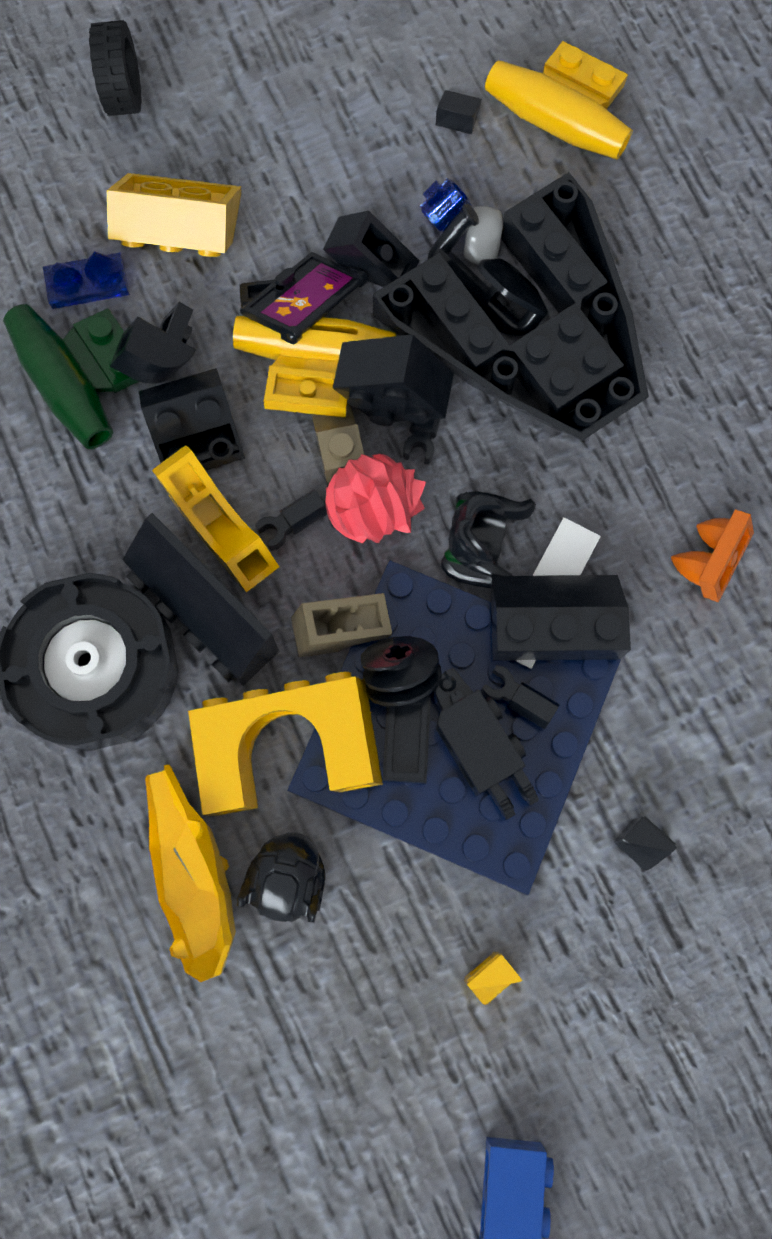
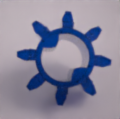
[420,178,472,232]

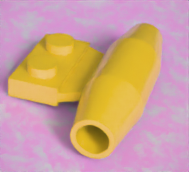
[485,41,633,160]
[233,316,397,418]

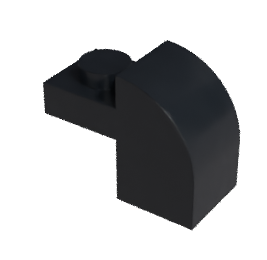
[110,301,196,384]

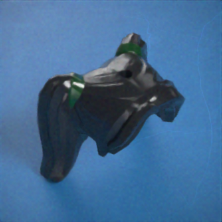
[441,491,536,589]

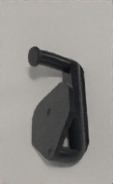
[428,204,548,337]

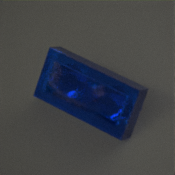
[43,251,130,309]

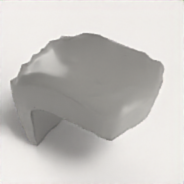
[464,206,503,265]

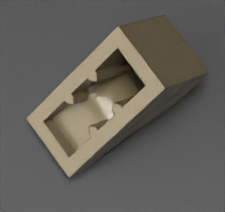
[311,404,364,487]
[291,593,392,657]

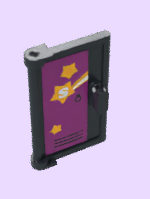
[240,252,368,345]

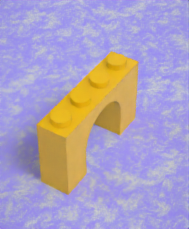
[188,672,383,816]

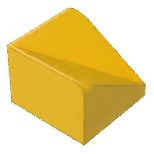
[464,951,523,1005]

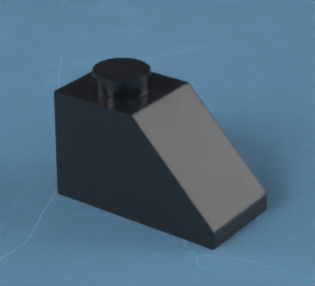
[323,210,420,287]

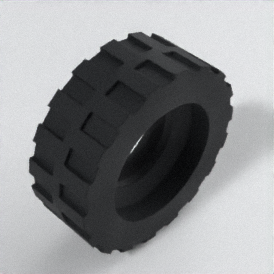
[89,20,142,116]

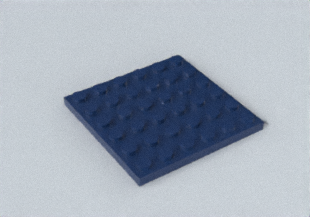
[287,560,621,895]

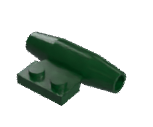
[3,304,139,449]

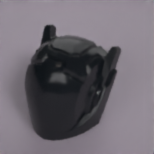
[237,832,325,923]

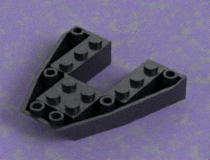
[373,172,649,441]

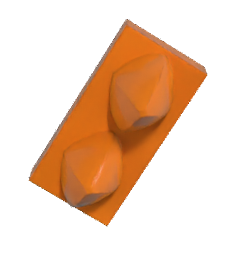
[671,509,754,603]

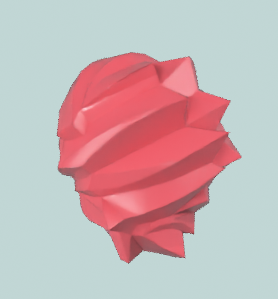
[325,454,426,544]

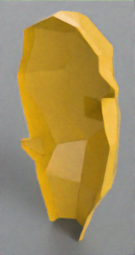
[145,764,236,982]

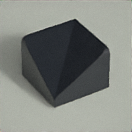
[614,817,677,870]

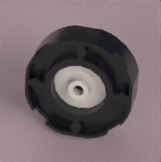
[0,573,179,751]

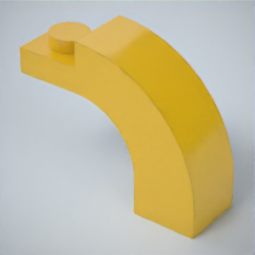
[152,445,280,593]

